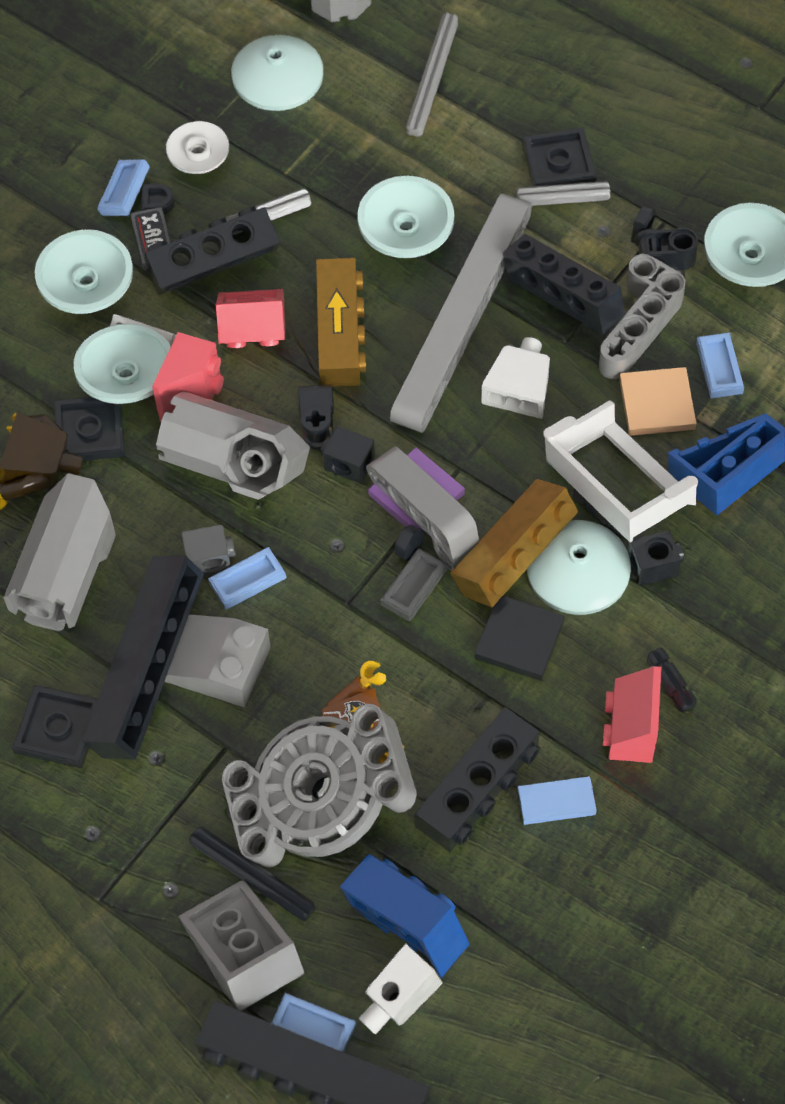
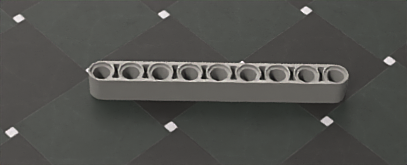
[390,193,532,433]

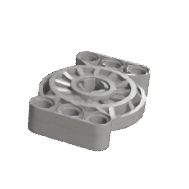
[222,704,416,868]

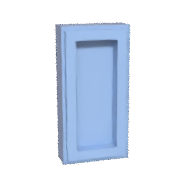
[97,159,150,216]
[696,333,744,398]
[208,547,286,610]
[518,776,596,825]
[272,993,356,1052]

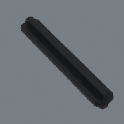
[189,826,315,921]

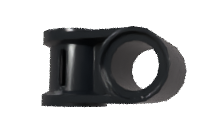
[635,228,698,270]
[298,384,334,450]

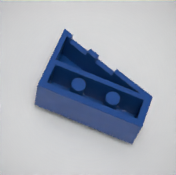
[668,413,785,515]
[340,854,470,978]

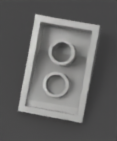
[164,614,271,708]
[179,880,304,1011]

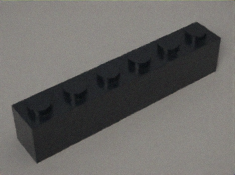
[82,555,204,760]
[196,1001,430,1104]

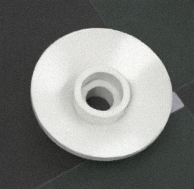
[166,121,229,174]

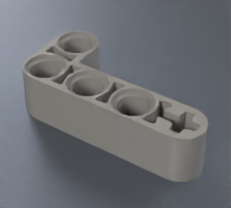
[599,254,685,380]
[366,446,479,570]

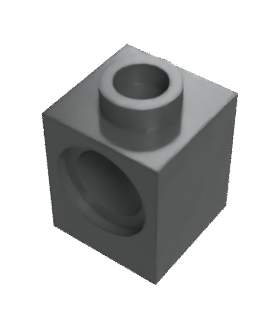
[182,524,236,576]

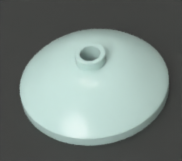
[231,35,323,111]
[358,176,454,258]
[704,203,785,287]
[35,230,133,314]
[74,324,171,404]
[527,520,631,615]

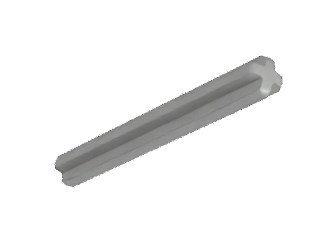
[406,12,458,137]

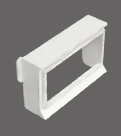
[544,400,698,542]

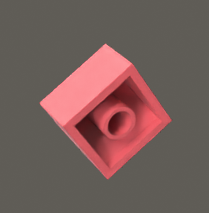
[216,289,285,348]
[152,332,224,422]
[603,666,661,763]

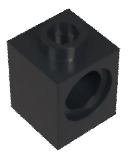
[320,426,375,484]
[628,530,684,586]

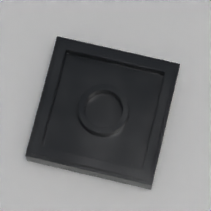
[522,128,597,187]
[54,397,125,461]
[475,596,565,681]
[12,685,98,768]

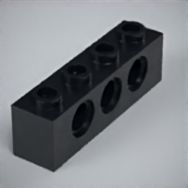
[144,206,280,295]
[502,234,625,334]
[415,707,541,852]

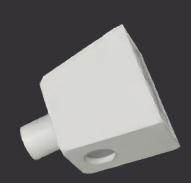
[481,337,550,419]
[358,944,442,1034]

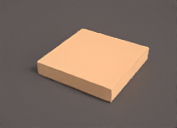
[619,367,696,436]

